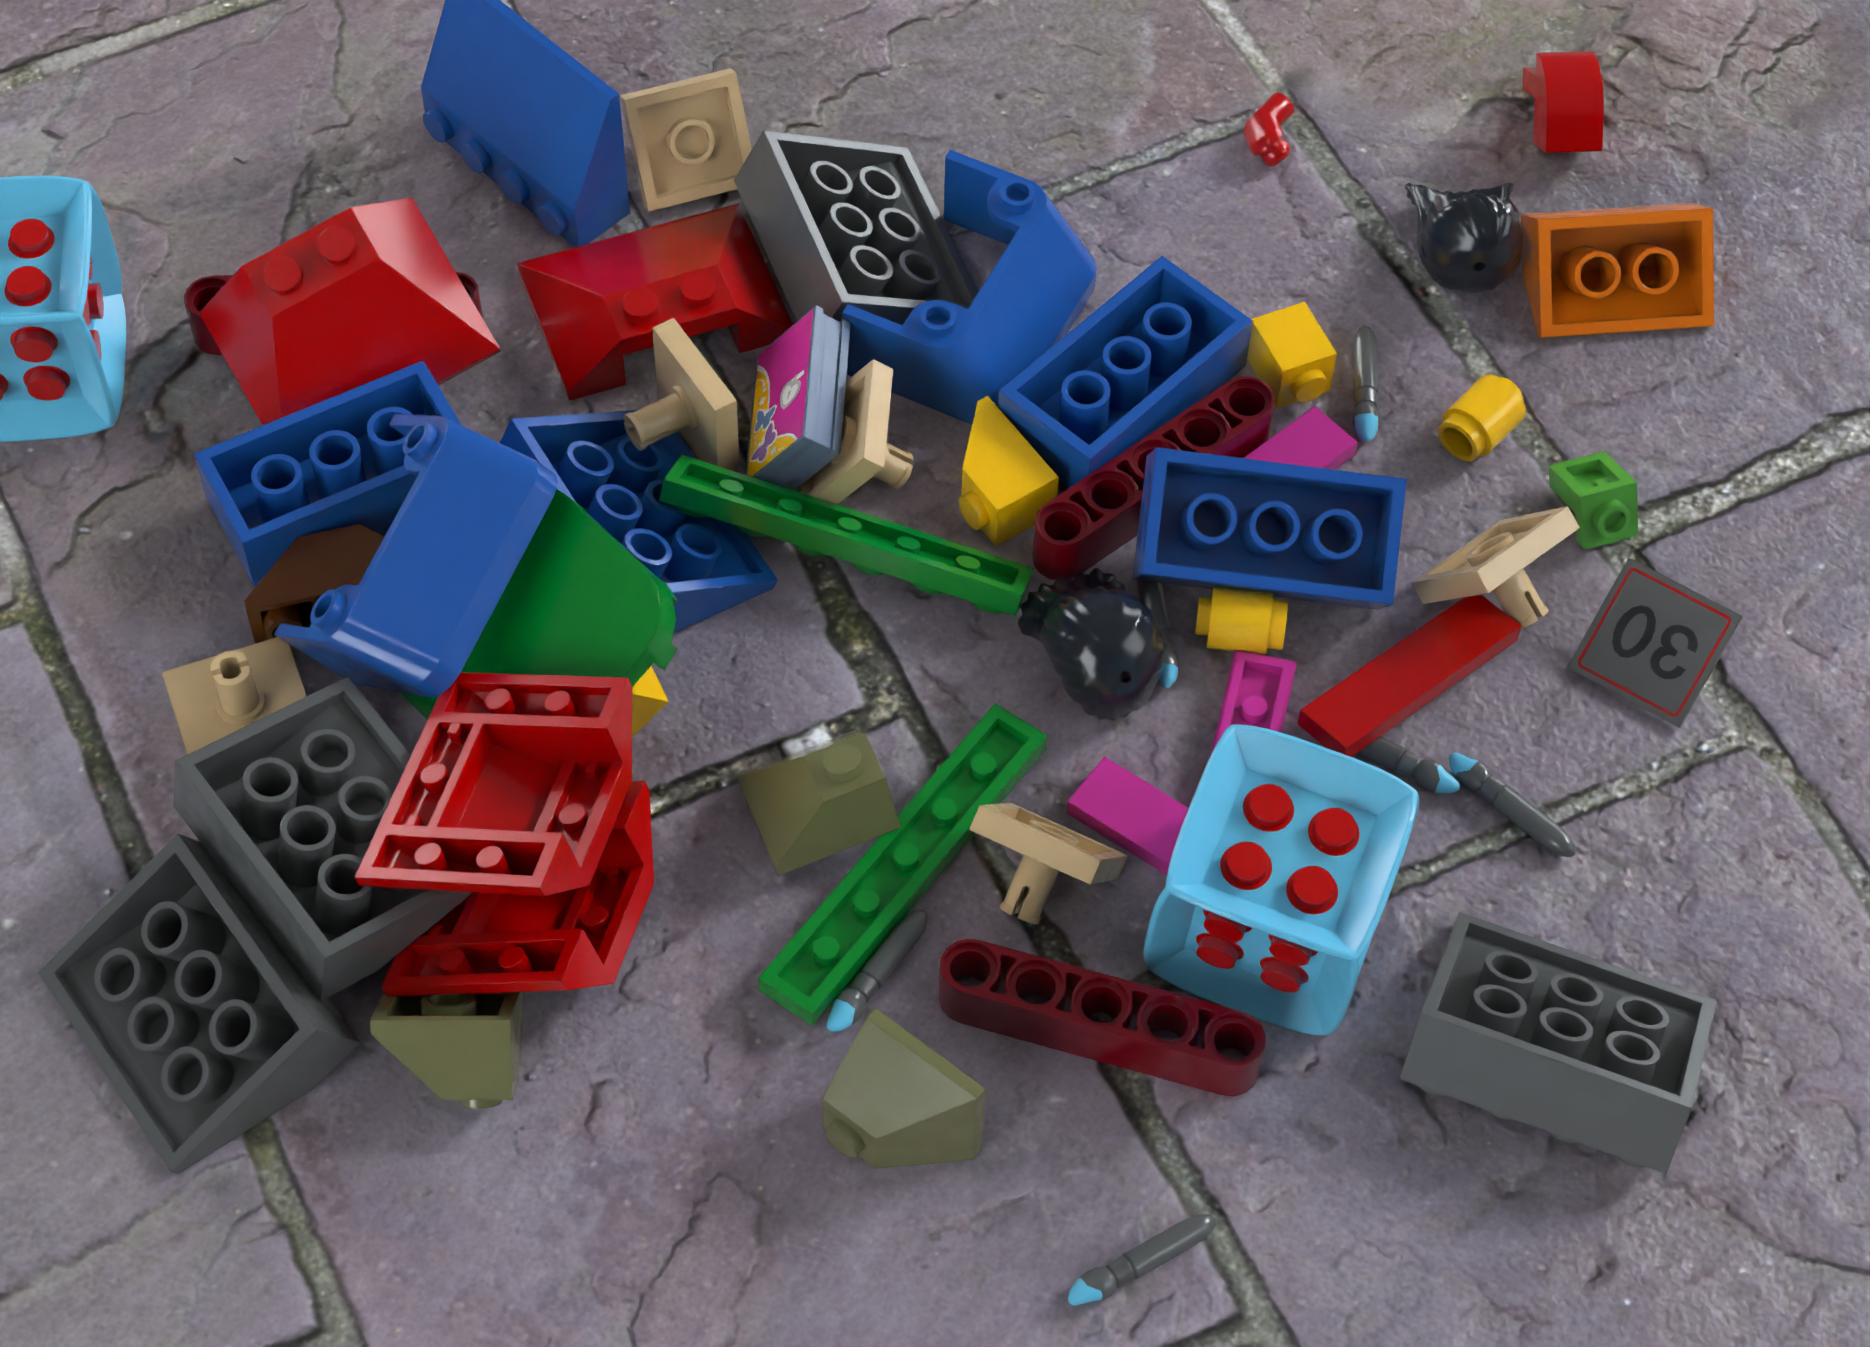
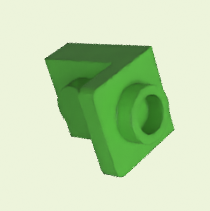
[1549,451,1638,549]

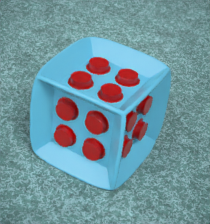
[0,175,126,442]
[1143,724,1420,1036]

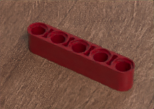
[1032,376,1275,580]
[939,939,1266,1096]

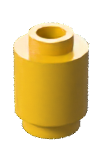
[1438,375,1526,462]
[1195,586,1288,655]

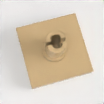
[620,68,752,212]
[624,318,740,473]
[796,359,913,504]
[1412,506,1580,629]
[162,637,307,754]
[969,803,1128,925]

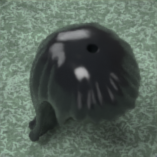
[1405,183,1523,293]
[1018,568,1165,721]

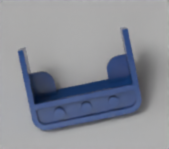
[843,150,1097,425]
[274,414,557,698]

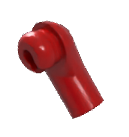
[1244,92,1294,167]

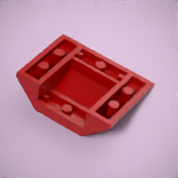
[199,198,501,425]
[517,203,793,401]
[355,672,632,896]
[381,780,654,996]

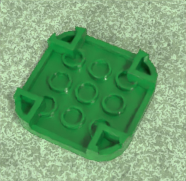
[401,489,679,720]

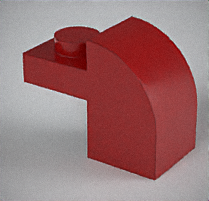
[1523,51,1604,153]

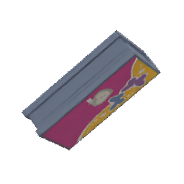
[745,305,851,490]

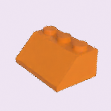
[1521,203,1714,338]

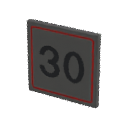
[1567,557,1743,728]

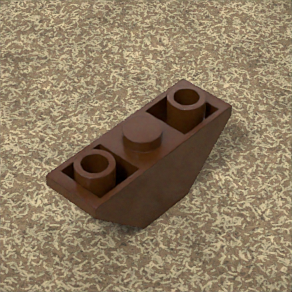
[244,524,385,644]

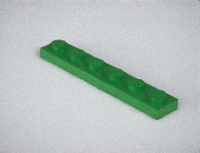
[659,454,1034,616]
[758,703,1047,1026]

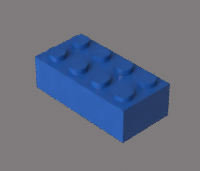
[998,256,1253,489]
[194,361,462,587]
[1132,447,1407,610]

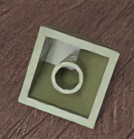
[736,729,901,876]
[370,992,525,1109]
[822,1008,986,1169]

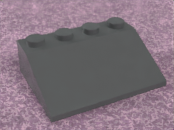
[734,130,978,325]
[173,676,473,1001]
[38,834,361,1174]
[1399,912,1717,1174]

